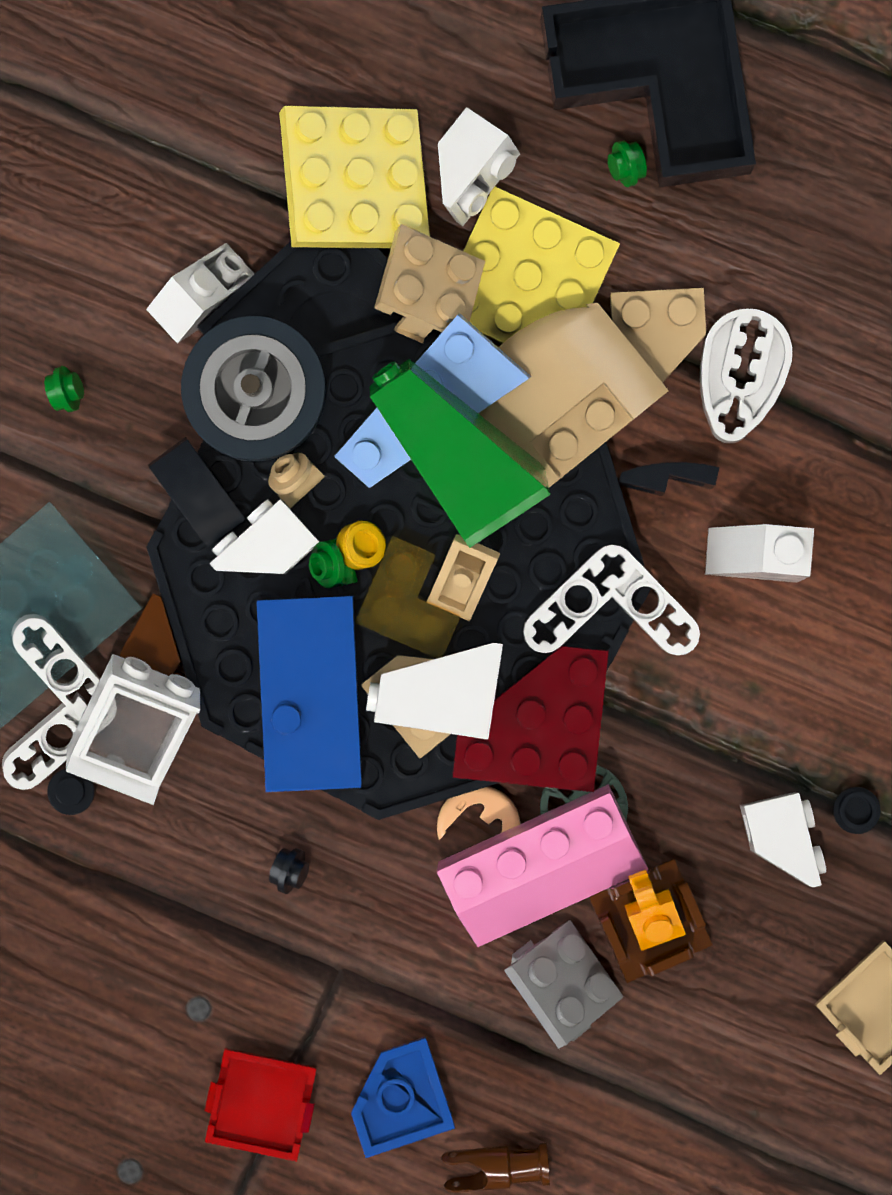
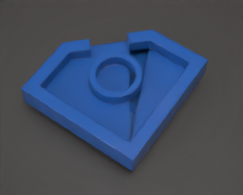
[351,1036,455,1158]

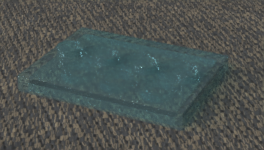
[0,501,142,729]

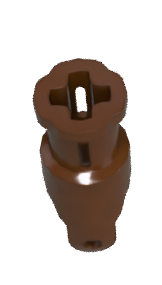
[441,1143,550,1192]

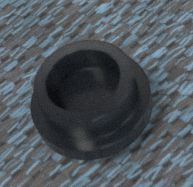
[47,769,95,815]
[833,787,881,834]
[269,848,309,894]

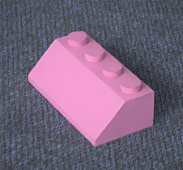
[437,784,648,947]

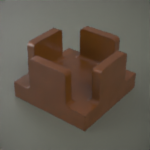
[589,858,713,983]

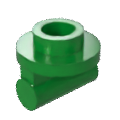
[309,538,358,588]

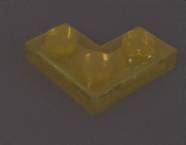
[355,536,460,658]

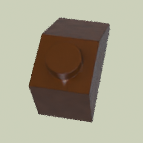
[119,593,186,677]

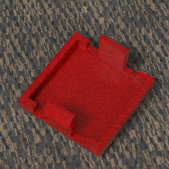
[204,1048,317,1162]

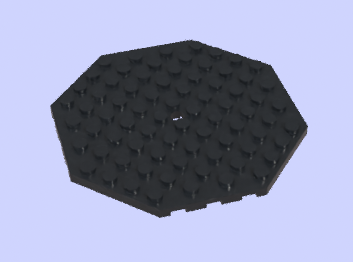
[146,322,651,820]

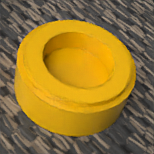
[336,521,386,570]

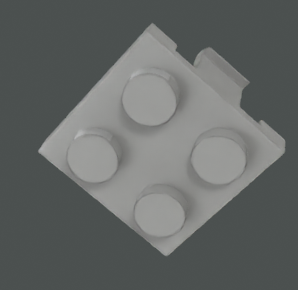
[504,920,624,1049]

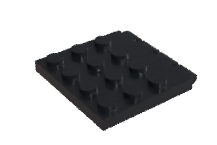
[197,241,404,348]

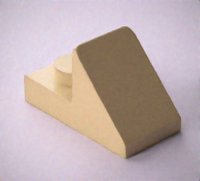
[426,534,500,621]

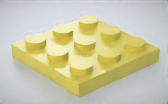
[279,106,430,248]
[463,187,620,344]

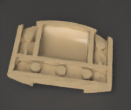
[478,303,669,487]

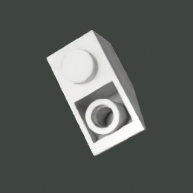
[438,107,520,226]
[146,243,254,344]
[210,499,319,574]
[740,792,826,887]

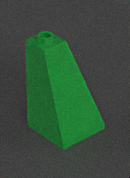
[370,359,550,548]

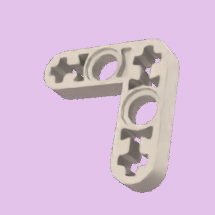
[523,545,700,655]
[2,614,117,790]

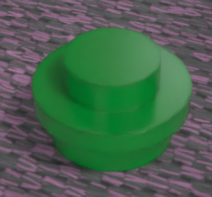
[608,140,647,187]
[44,366,84,412]

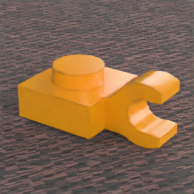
[624,870,686,951]

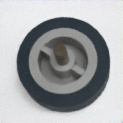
[181,316,326,461]

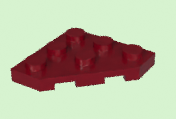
[453,646,609,792]

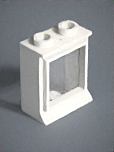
[66,654,200,805]

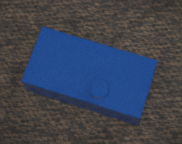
[257,596,362,792]

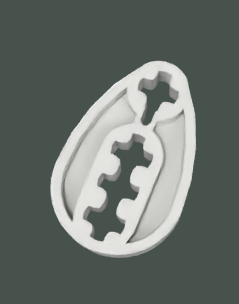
[700,309,793,443]

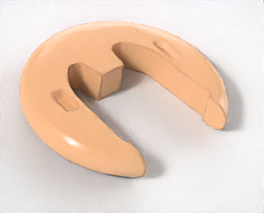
[437,786,521,840]

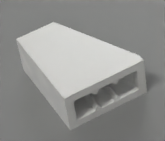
[704,524,814,583]
[366,643,503,739]

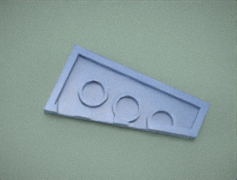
[334,314,531,488]

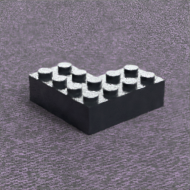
[540,0,756,188]

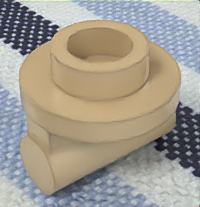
[268,453,325,509]

